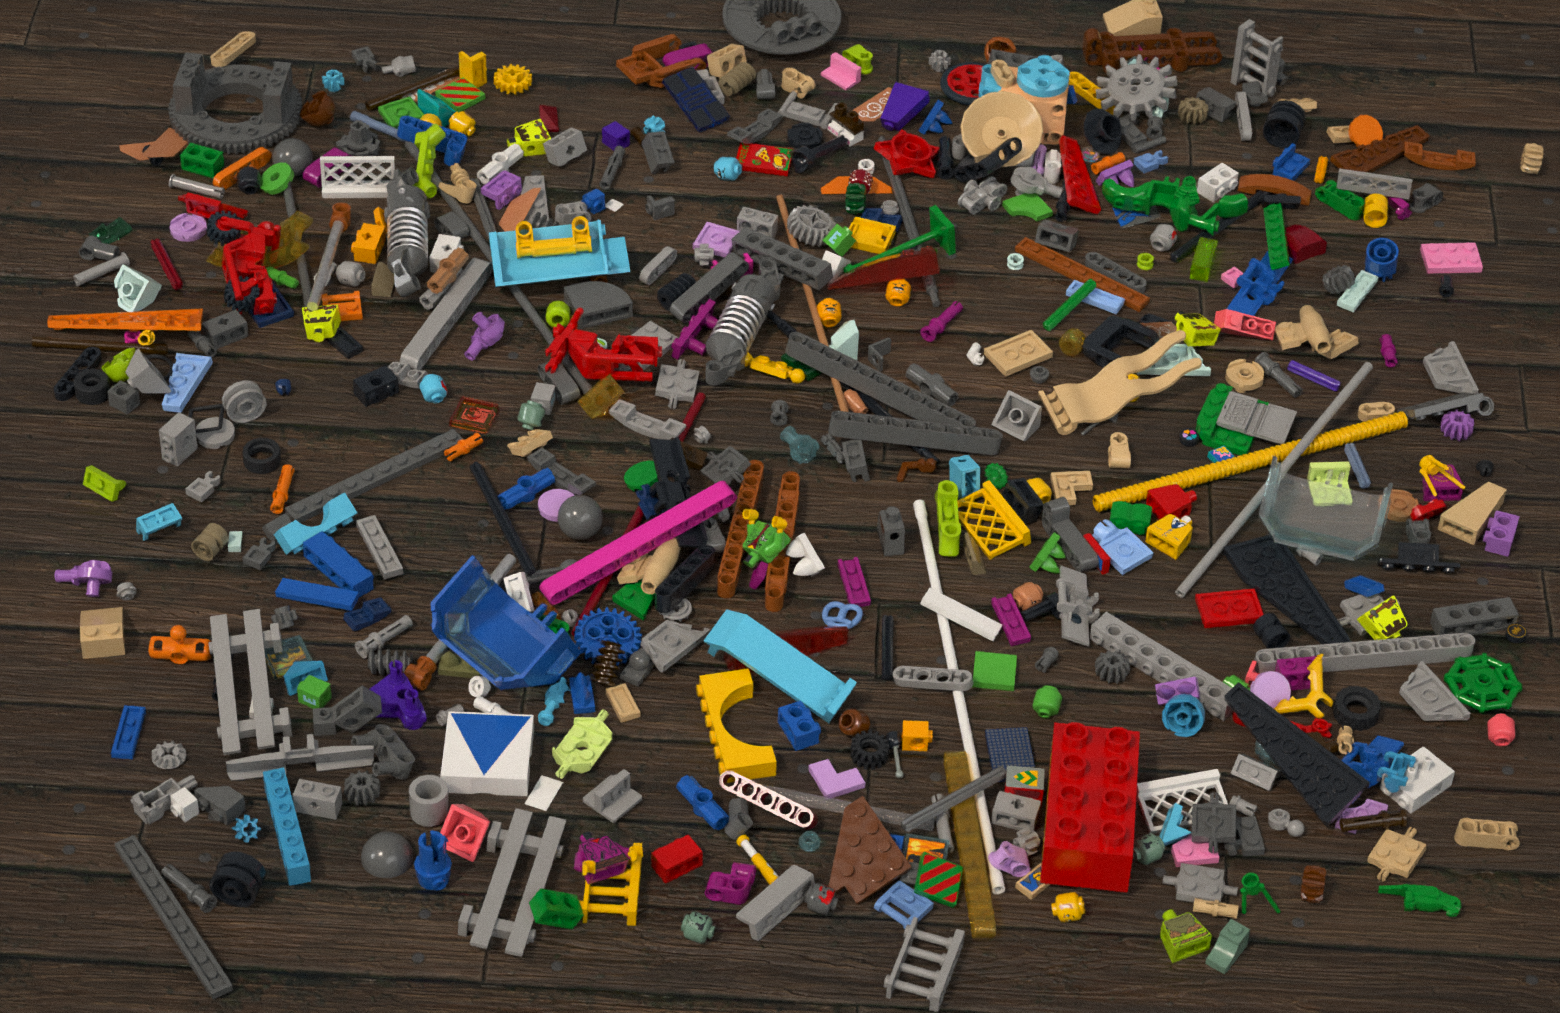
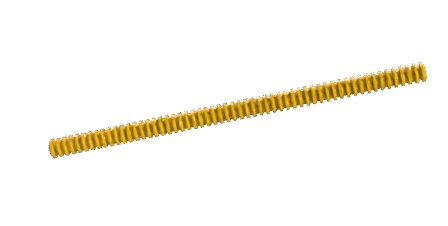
[1093,411,1408,512]

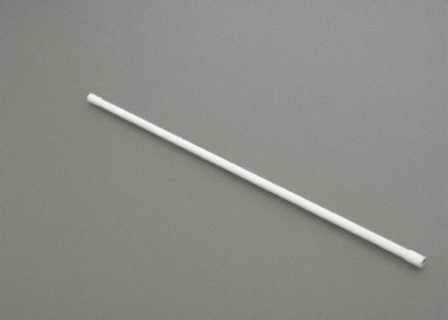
[913,500,1005,894]

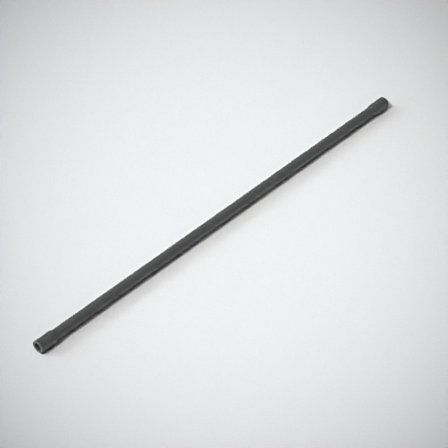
[404,141,598,402]

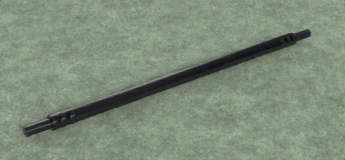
[767,311,940,466]

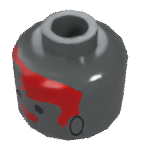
[804,883,838,915]

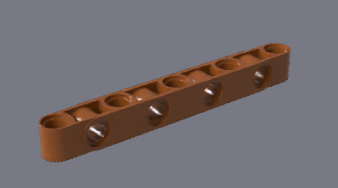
[765,471,800,612]

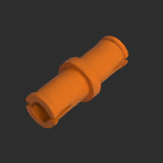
[1091,152,1125,175]
[444,433,483,461]

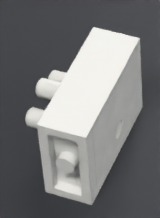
[1380,746,1455,814]

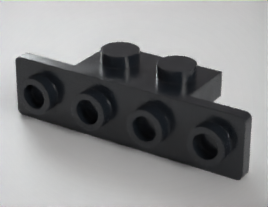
[1377,542,1461,574]

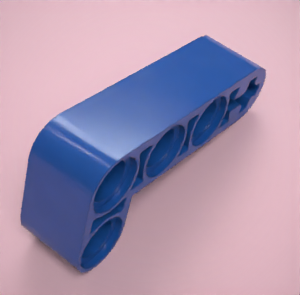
[397,116,467,166]

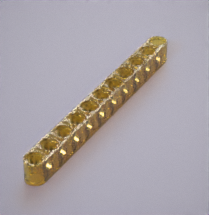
[943,751,996,939]

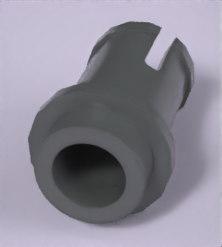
[1035,647,1059,673]

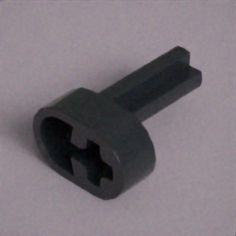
[1020,592,1061,622]

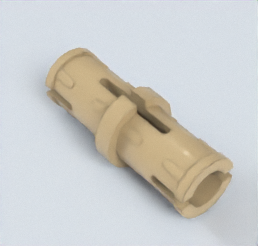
[1337,726,1354,754]
[1193,898,1239,919]

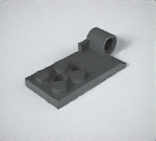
[1397,393,1494,420]

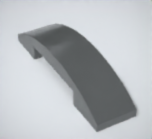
[727,108,783,144]
[527,448,596,495]

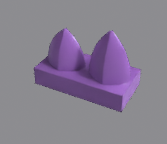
[1096,160,1134,188]
[1155,677,1200,706]

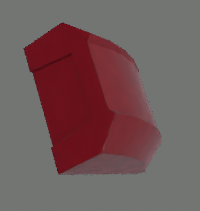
[1285,224,1327,264]

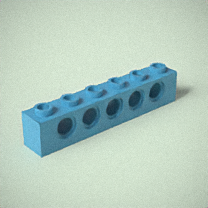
[263,768,311,886]

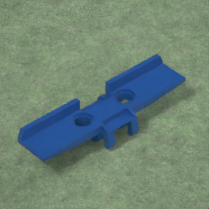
[1227,251,1293,316]

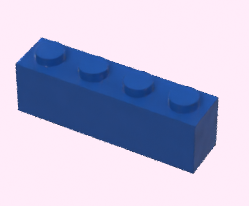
[303,531,374,597]

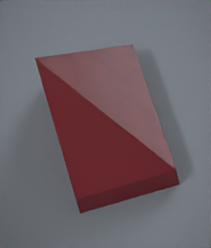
[539,105,559,132]

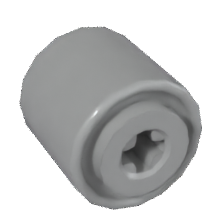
[409,775,449,827]

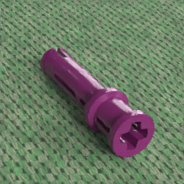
[920,301,963,342]

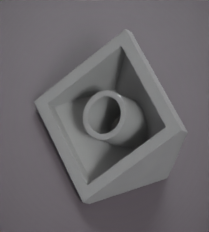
[991,390,1042,442]

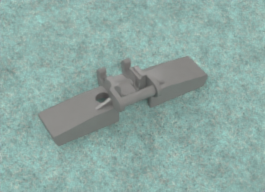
[226,734,374,782]

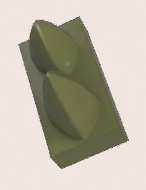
[438,650,483,678]

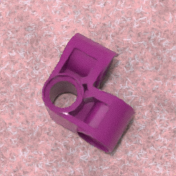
[705,862,756,905]

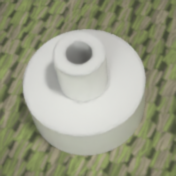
[469,676,491,697]

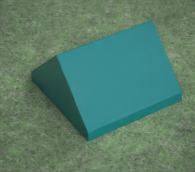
[417,89,456,127]

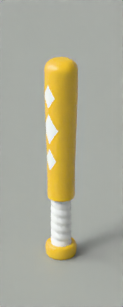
[736,835,779,885]

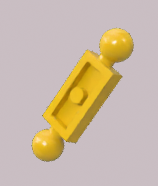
[745,352,805,384]

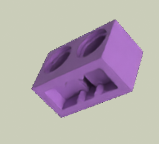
[1483,510,1520,557]

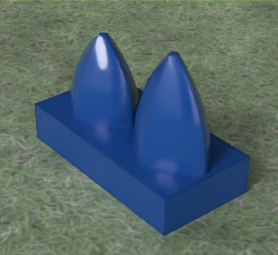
[918,100,952,134]
[569,672,595,714]

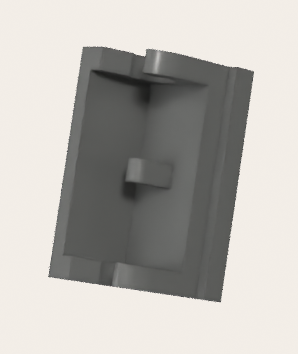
[1196,87,1237,123]
[642,131,674,174]
[842,439,870,482]

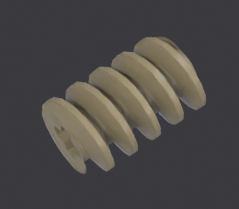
[718,62,756,96]

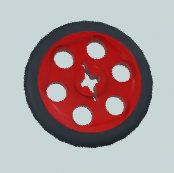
[940,62,987,106]

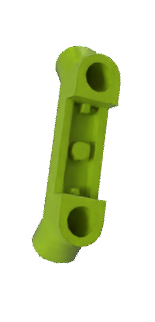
[412,124,446,199]
[935,480,961,557]

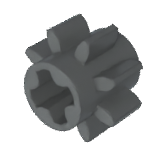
[271,606,298,630]

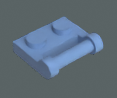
[874,880,933,929]

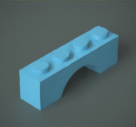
[274,492,357,555]

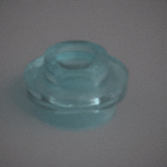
[799,831,820,852]

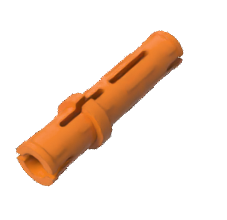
[270,464,295,514]

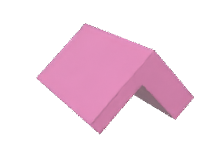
[821,52,861,91]

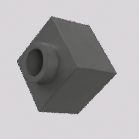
[313,707,336,736]

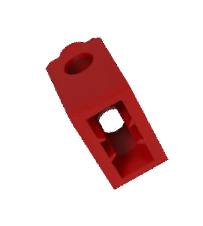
[1146,484,1197,520]

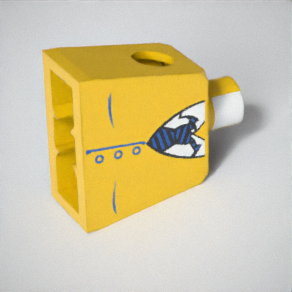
[1145,514,1193,560]

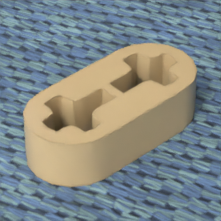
[990,60,1014,88]
[1358,402,1395,422]

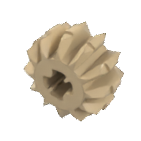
[1520,143,1544,174]

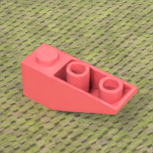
[1214,309,1276,340]

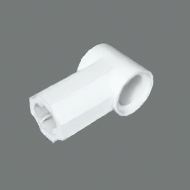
[1044,149,1061,184]

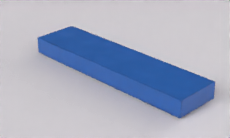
[275,578,360,611]

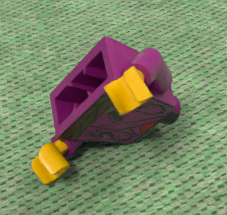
[574,831,643,885]

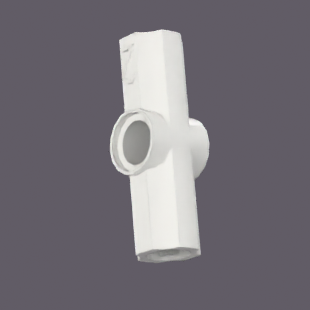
[477,143,524,185]

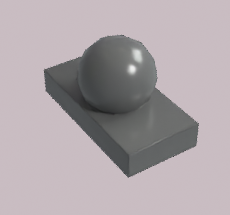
[620,648,655,687]

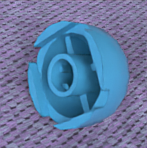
[1162,694,1205,737]

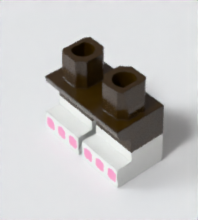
[828,102,864,146]

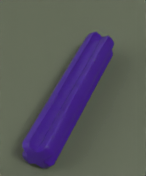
[1287,360,1341,392]

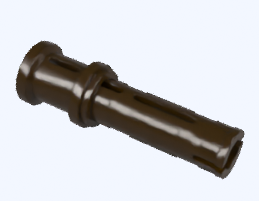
[1339,808,1407,832]

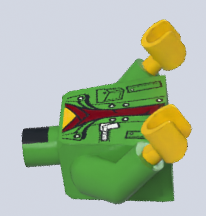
[743,509,791,568]

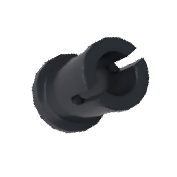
[142,145,163,166]
[1439,275,1454,298]

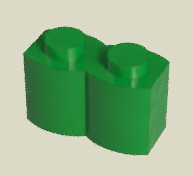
[1110,501,1152,535]

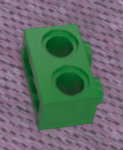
[180,143,224,179]
[529,888,584,929]

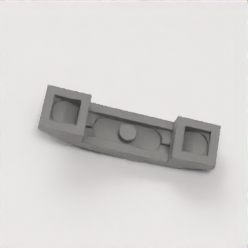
[609,399,686,440]

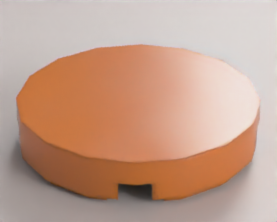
[1348,115,1383,147]

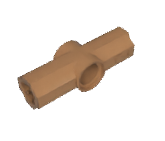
[427,247,469,294]

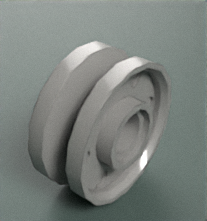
[222,380,266,423]

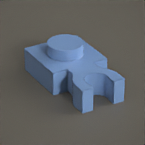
[1134,150,1168,173]

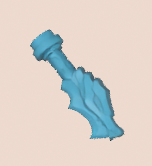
[538,677,570,726]

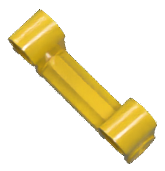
[516,216,592,259]

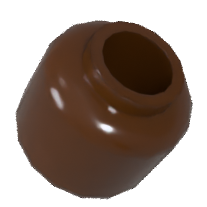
[839,708,870,737]

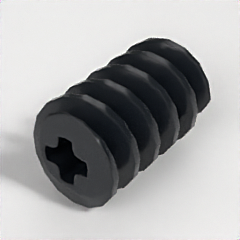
[657,273,696,311]

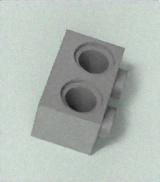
[737,207,778,239]

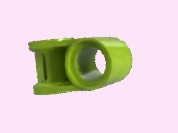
[842,44,873,74]

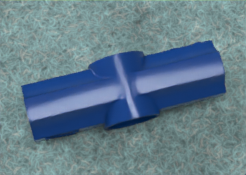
[498,468,555,510]
[677,775,729,831]

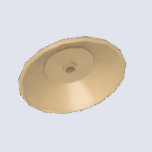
[960,91,1043,168]

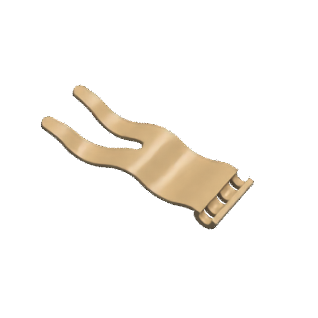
[1038,330,1202,435]

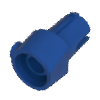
[414,831,452,891]

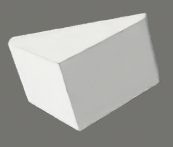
[822,250,851,284]

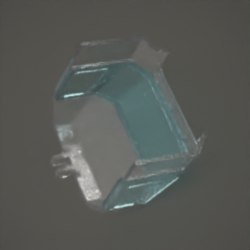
[1259,456,1393,561]

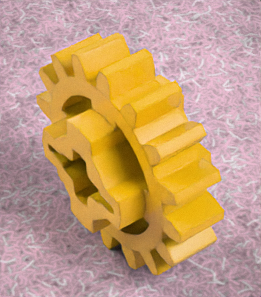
[494,64,532,94]

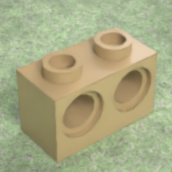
[707,44,747,79]

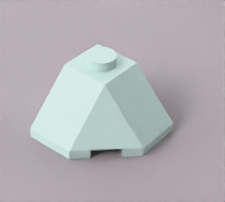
[114,264,162,312]
[829,320,859,360]

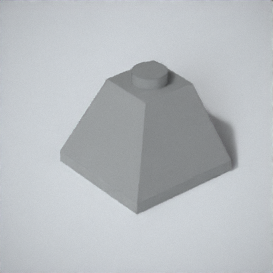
[125,348,171,393]

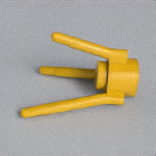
[1419,455,1465,496]

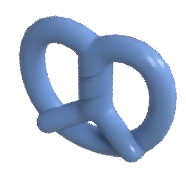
[822,601,863,630]

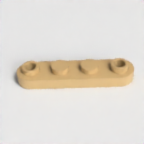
[210,31,256,67]

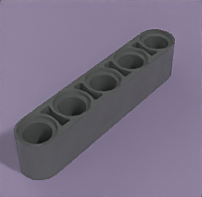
[669,252,749,323]

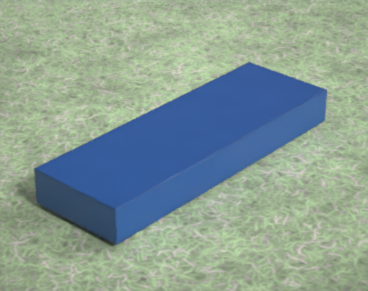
[111,705,146,760]

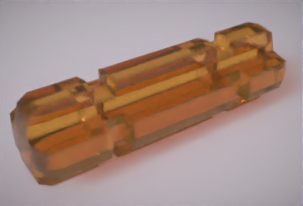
[531,591,560,620]

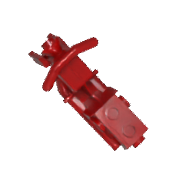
[545,307,662,382]

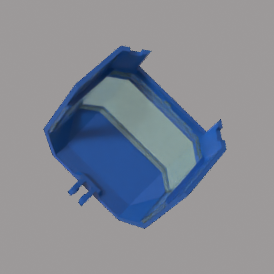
[431,555,581,690]

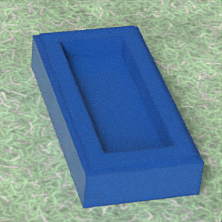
[1344,575,1384,597]

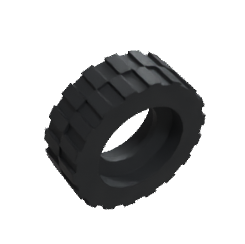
[1333,686,1381,731]

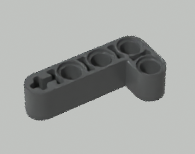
[1042,497,1099,572]

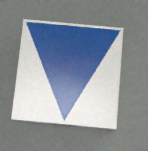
[440,711,534,796]

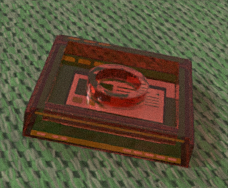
[449,396,499,434]

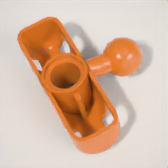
[149,625,211,664]

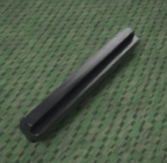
[882,615,893,680]

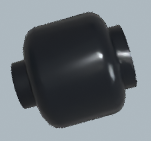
[237,166,262,195]

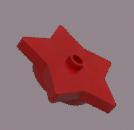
[874,130,939,178]

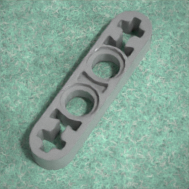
[1235,92,1252,141]
[893,666,973,691]

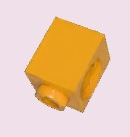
[902,720,932,751]

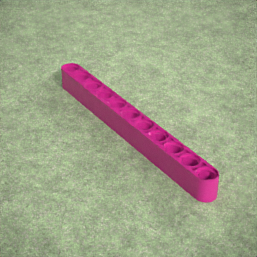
[539,481,737,605]

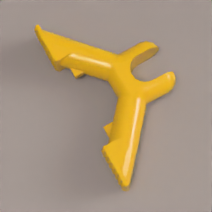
[1274,654,1333,719]

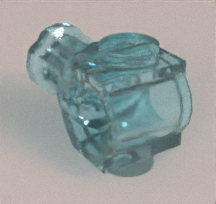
[780,426,819,464]

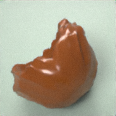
[984,37,1017,63]

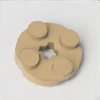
[1225,359,1264,393]

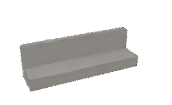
[736,865,815,941]

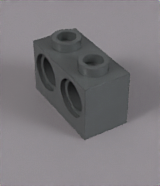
[333,685,382,733]

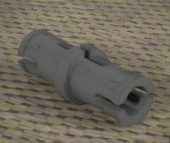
[188,330,217,357]

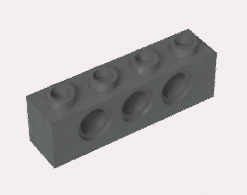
[1430,597,1519,635]

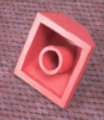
[440,804,490,862]

